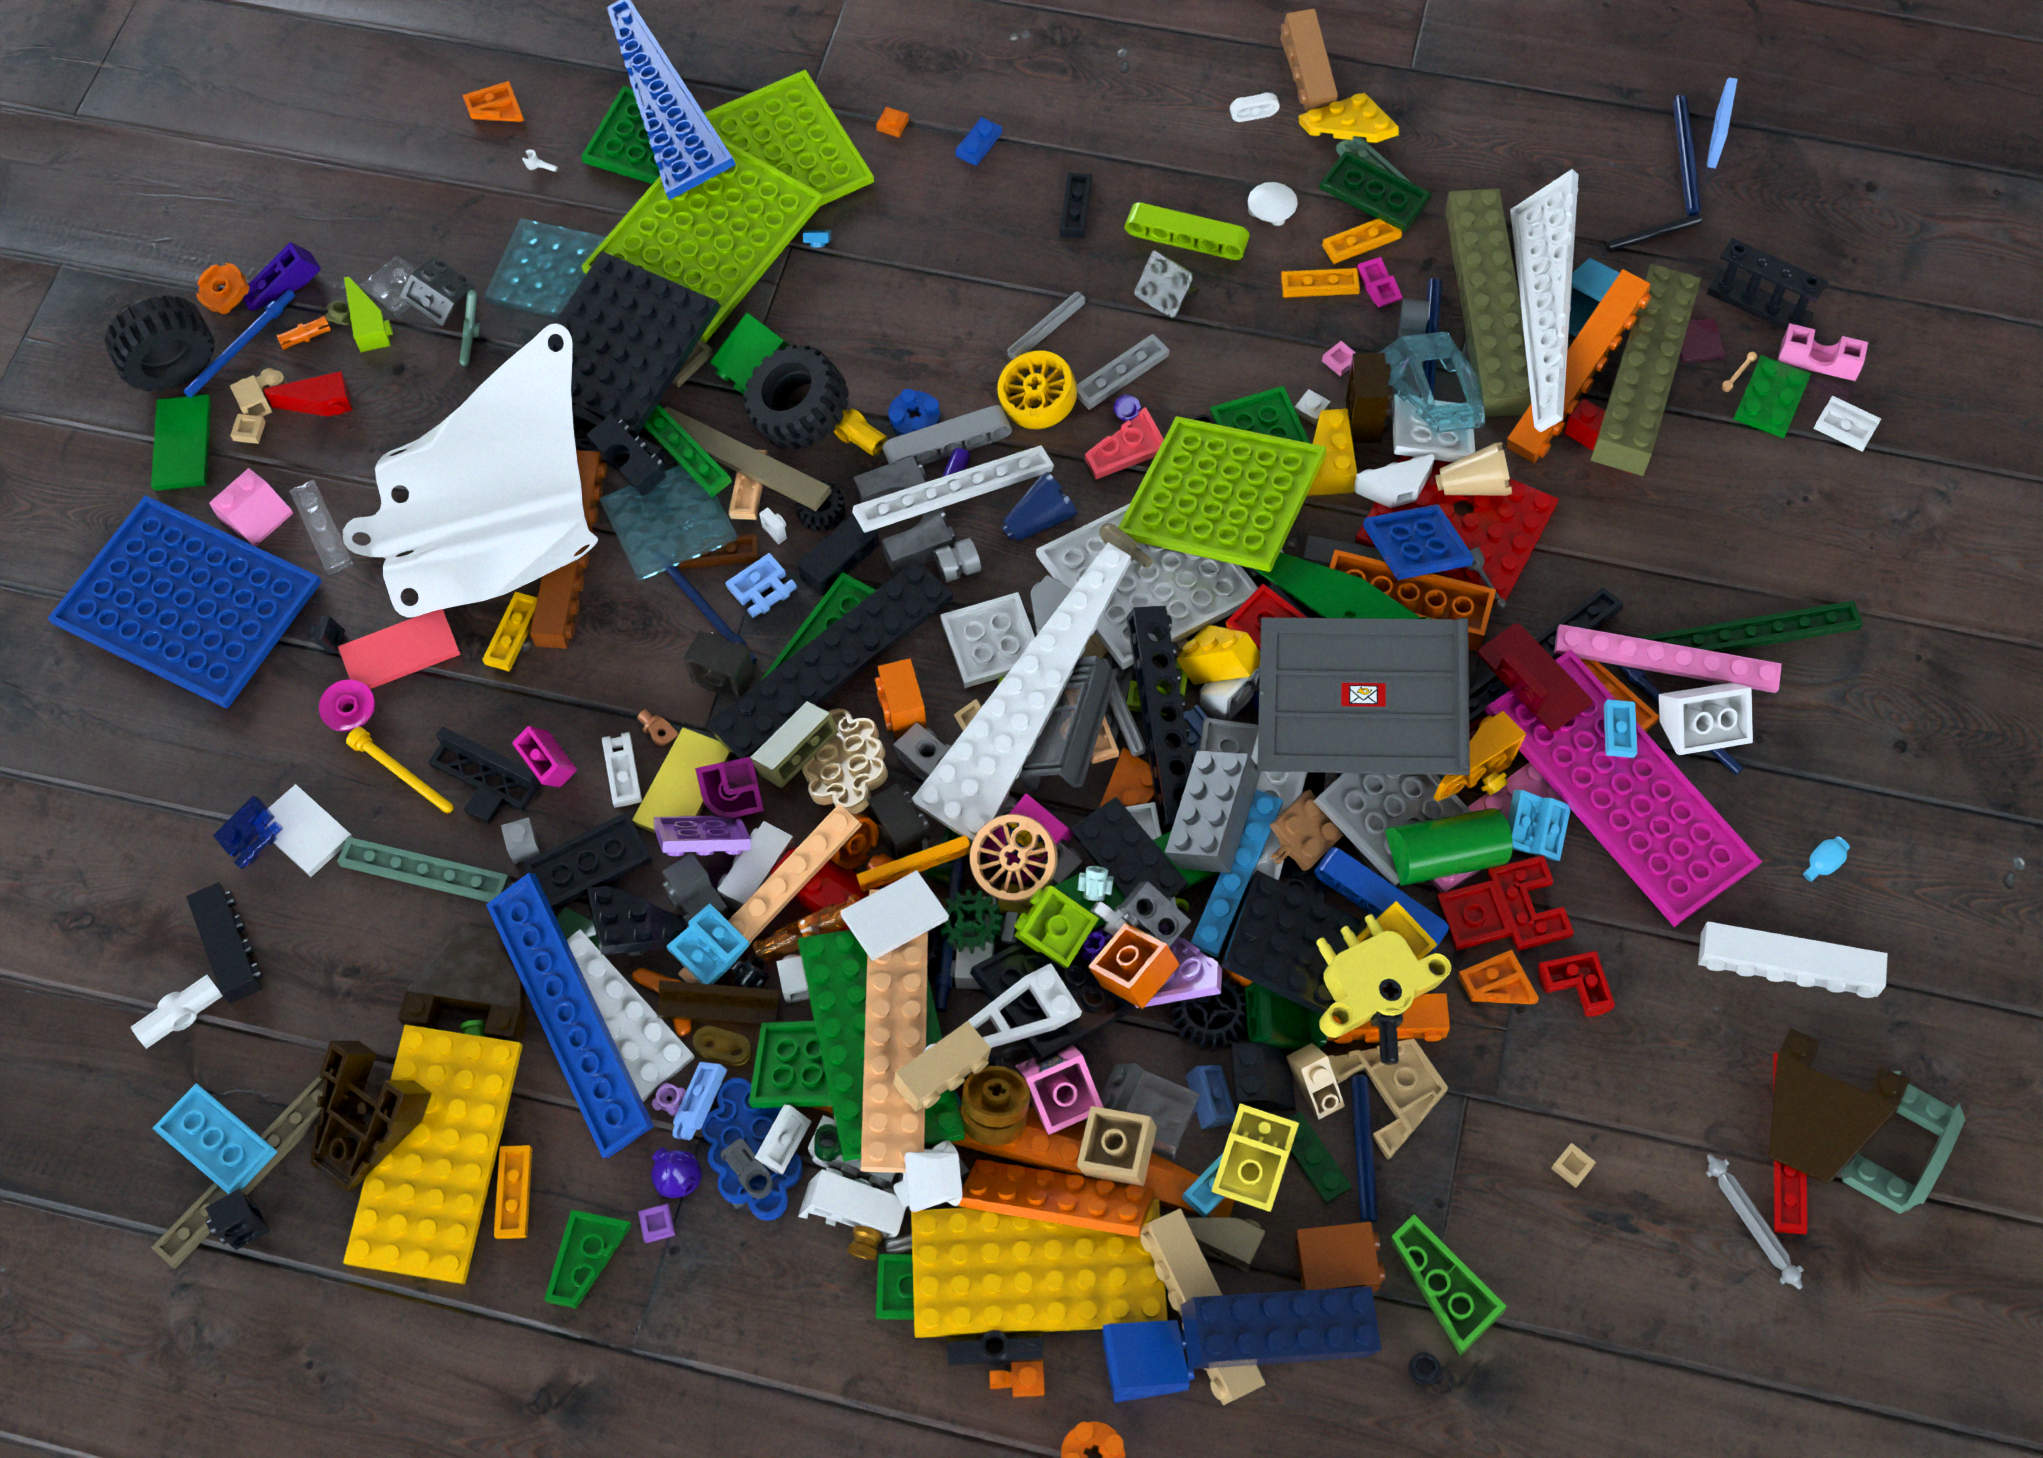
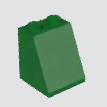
[710,313,791,395]

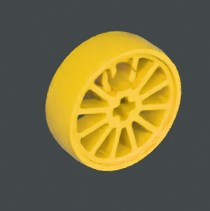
[997,351,1077,429]

